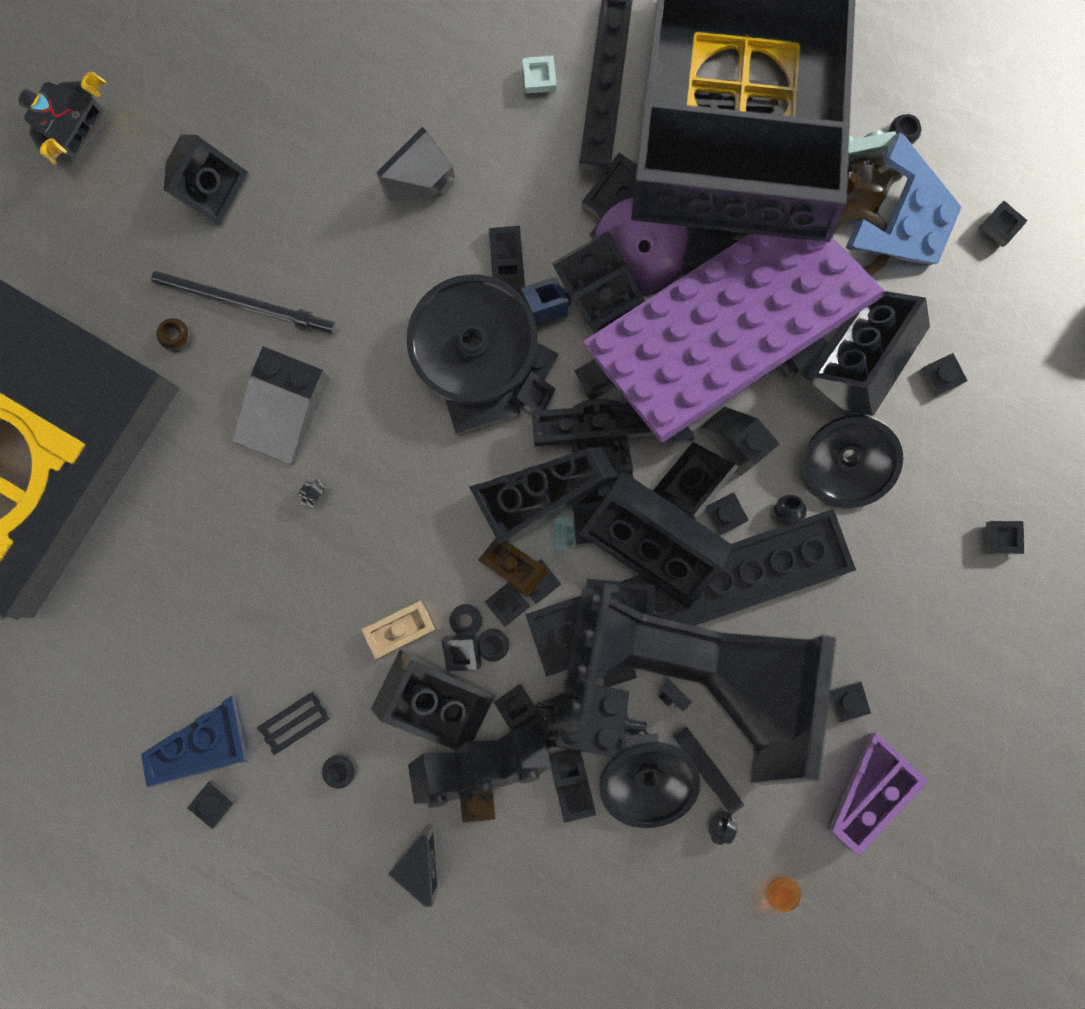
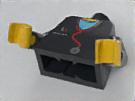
[18,71,106,165]

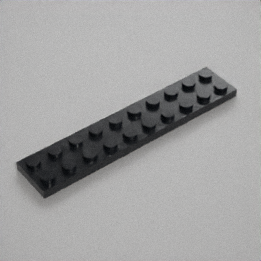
[525,509,856,677]

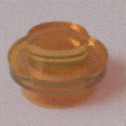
[767,877,801,912]

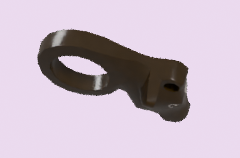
[832,157,904,277]

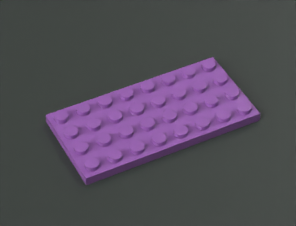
[584,234,884,443]

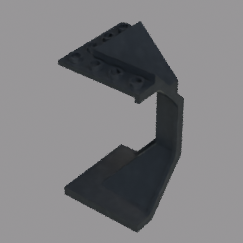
[542,583,836,785]

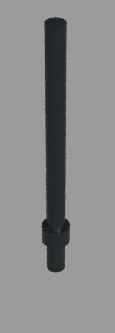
[151,271,336,334]

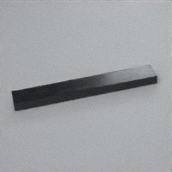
[579,0,633,172]

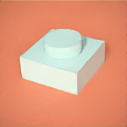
[522,55,557,94]

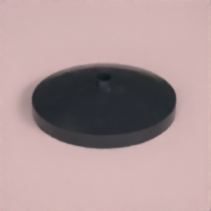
[406,274,538,405]

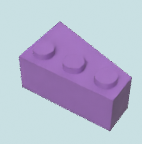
[828,732,928,856]

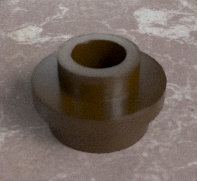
[156,318,190,350]

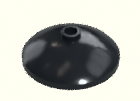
[803,415,903,508]
[599,742,701,828]

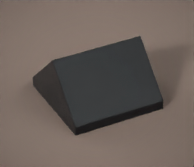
[653,442,738,520]
[388,824,438,907]

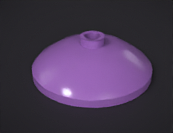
[594,198,689,294]

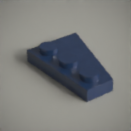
[141,696,248,787]

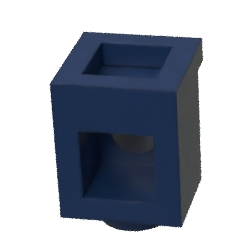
[520,277,571,330]

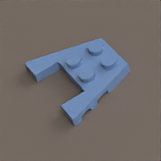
[846,133,962,265]

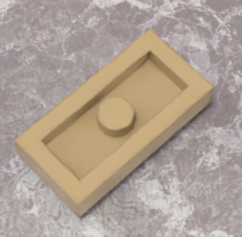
[361,600,436,659]

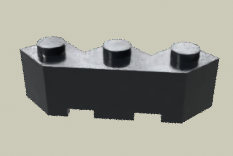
[408,728,551,808]

